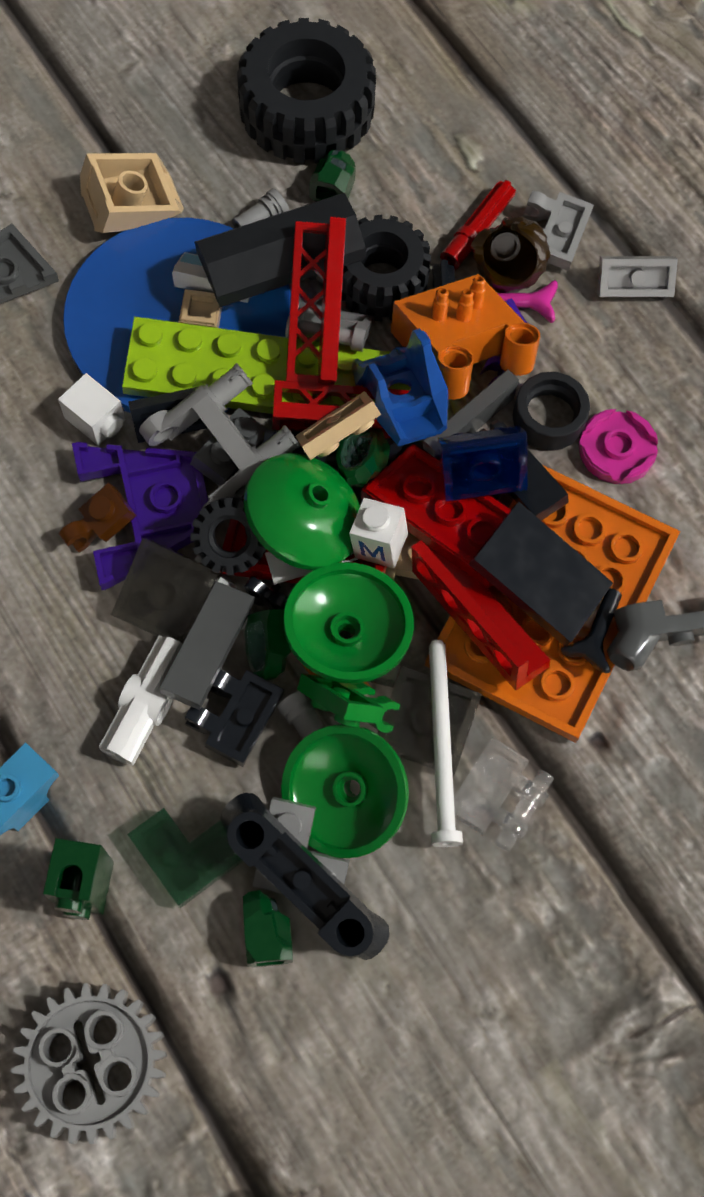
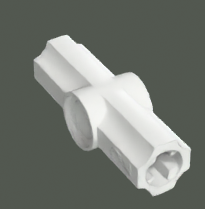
[99,635,183,766]

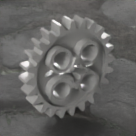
[11,983,168,1144]

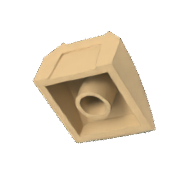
[80,153,184,233]

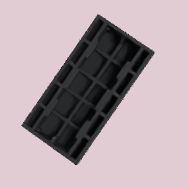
[194,193,367,307]

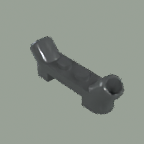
[607,600,704,671]

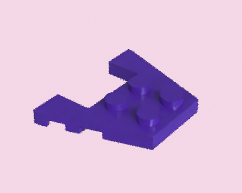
[72,442,209,590]

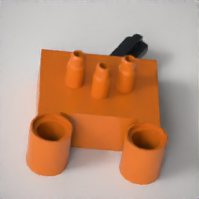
[391,259,540,400]

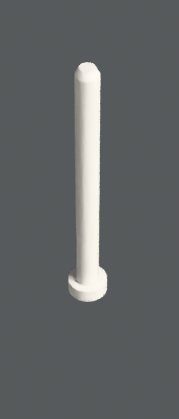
[429,640,463,847]

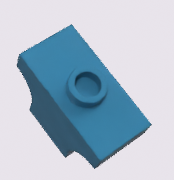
[0,742,59,835]

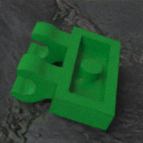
[297,673,400,733]

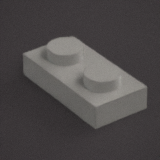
[597,256,678,297]

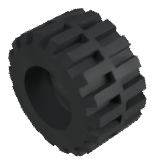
[341,215,431,321]

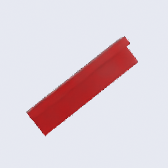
[286,217,346,384]
[272,380,427,441]
[411,540,550,691]

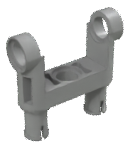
[139,363,301,525]

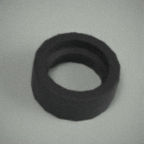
[512,372,590,450]

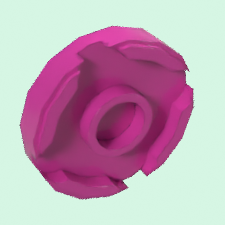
[578,409,658,484]

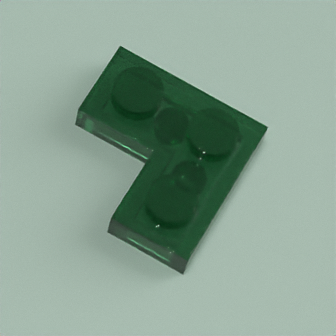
[127,808,243,908]

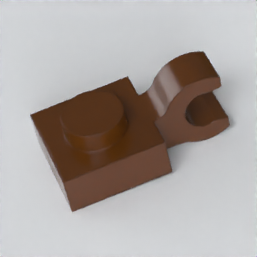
[59,482,137,553]

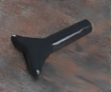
[560,588,622,673]

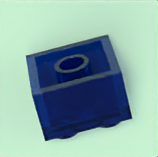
[437,426,528,501]

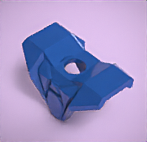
[352,328,449,446]

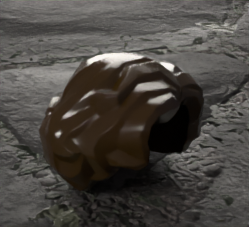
[470,216,551,293]

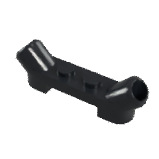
[220,793,390,960]

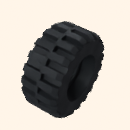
[237,18,376,164]

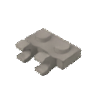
[523,191,594,271]

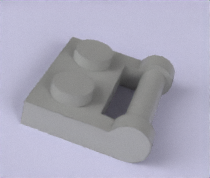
[285,302,374,352]

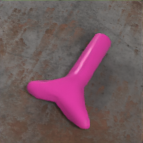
[498,280,558,323]

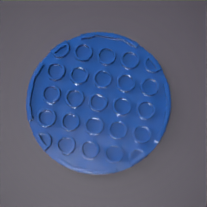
[63,218,291,413]

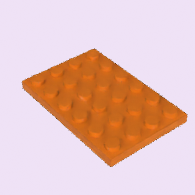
[424,465,681,743]

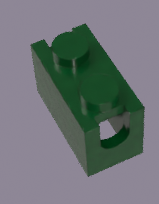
[43,838,114,920]

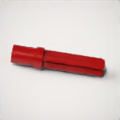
[440,180,516,269]

